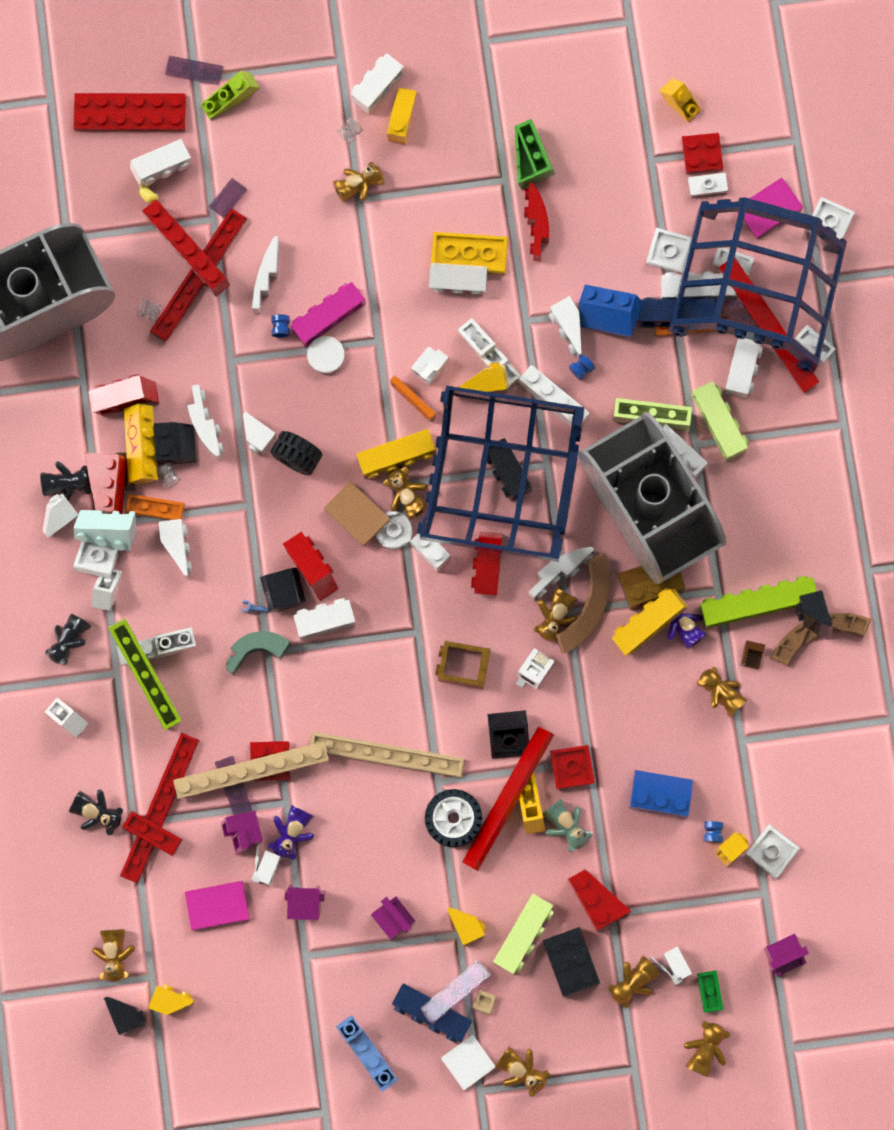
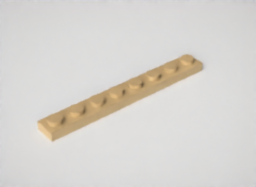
[173,741,329,799]

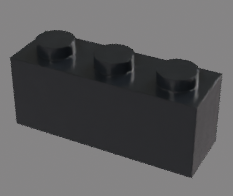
[487,438,532,501]

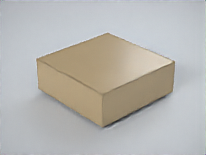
[472,990,497,1015]

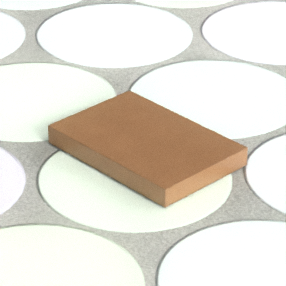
[324,481,391,547]

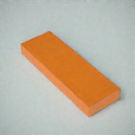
[390,375,436,422]
[125,494,185,520]

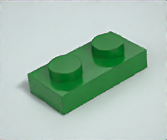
[697,970,724,1013]

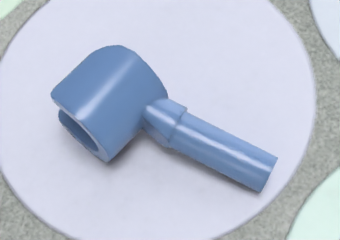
[241,600,268,613]

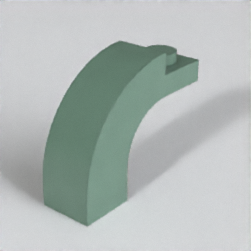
[226,631,291,675]

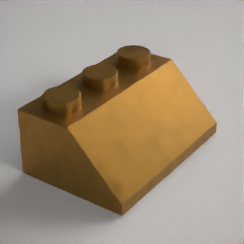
[617,566,686,610]

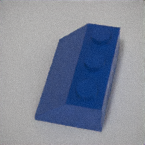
[579,284,643,338]
[629,770,693,818]

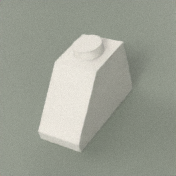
[243,412,277,455]
[43,493,78,538]
[91,569,122,611]
[45,698,88,738]

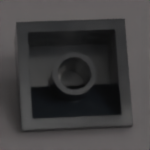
[154,422,196,465]
[796,590,833,640]
[487,710,529,759]

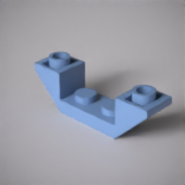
[336,1015,398,1092]

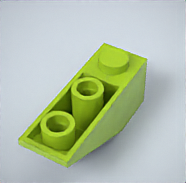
[200,71,260,120]

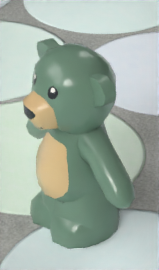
[542,799,593,852]

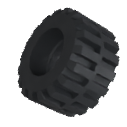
[270,431,323,475]

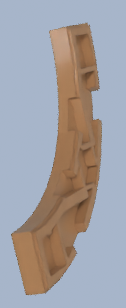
[556,553,610,653]
[770,613,872,667]

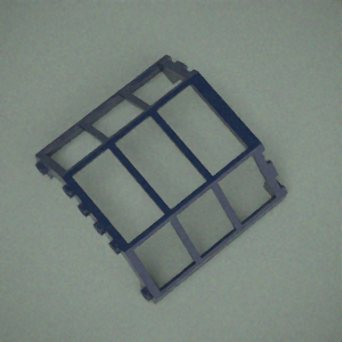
[668,197,847,372]
[417,385,584,562]

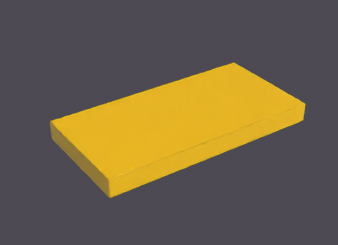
[431,232,508,274]

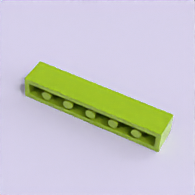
[699,576,817,629]
[108,618,182,730]

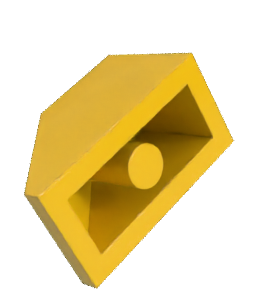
[447,907,487,946]

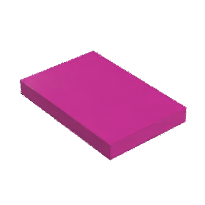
[737,177,803,239]
[185,881,250,931]

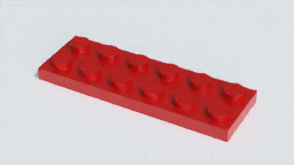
[73,93,186,131]

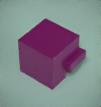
[221,811,263,855]
[285,885,325,920]
[371,896,416,941]
[763,934,809,977]

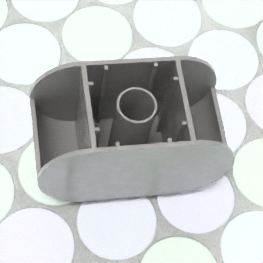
[0,223,115,361]
[578,412,726,584]

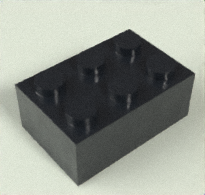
[542,927,600,997]

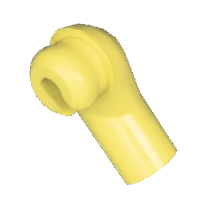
[140,185,158,203]

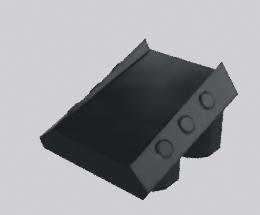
[260,567,306,612]

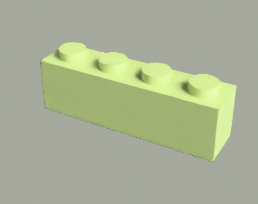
[691,381,749,461]
[613,398,692,431]
[493,894,554,975]

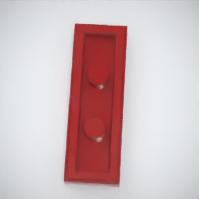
[122,811,183,856]

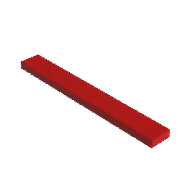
[150,208,247,342]
[718,257,819,393]
[462,726,554,871]
[120,732,200,884]

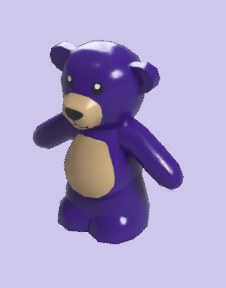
[667,612,707,649]
[268,805,314,860]

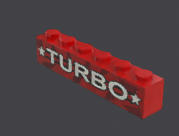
[142,199,230,297]

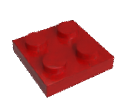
[681,132,723,174]
[250,741,290,781]
[550,745,595,790]

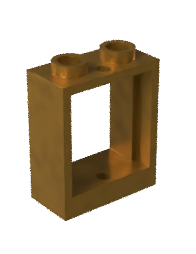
[435,641,491,689]

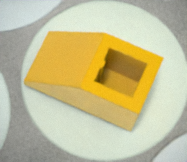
[659,78,701,122]
[148,984,195,1016]

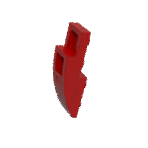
[524,183,549,261]

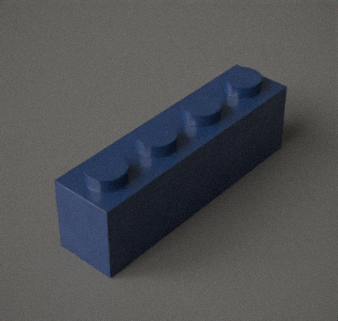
[639,297,715,328]
[392,983,473,1044]

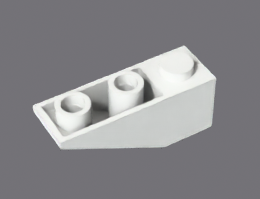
[548,296,581,359]
[158,519,192,579]

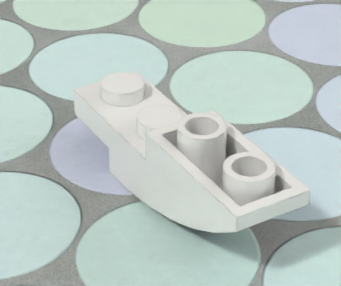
[187,384,224,460]
[528,547,594,600]
[116,627,196,666]

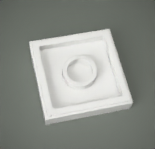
[805,197,855,239]
[646,228,691,274]
[73,542,120,578]
[745,824,800,879]
[441,1035,495,1090]

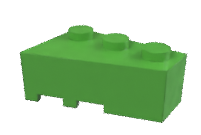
[514,119,555,189]

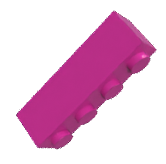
[291,282,366,347]

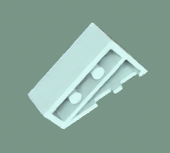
[74,510,136,551]

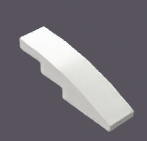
[252,236,279,314]
[457,318,521,390]

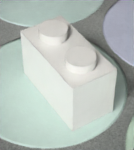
[410,534,451,572]

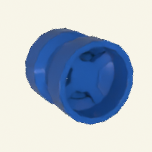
[271,314,290,338]
[569,354,595,381]
[703,821,724,843]

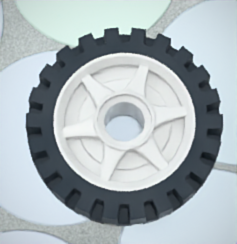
[425,789,482,847]

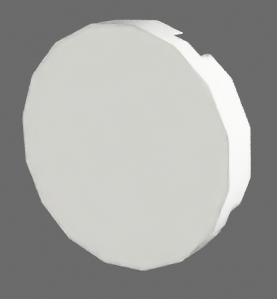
[307,336,345,374]
[376,511,413,550]

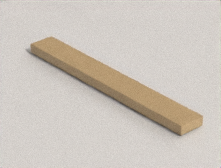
[310,732,465,778]

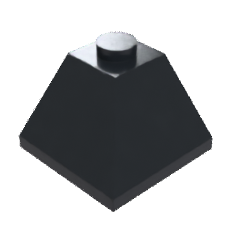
[104,997,147,1036]

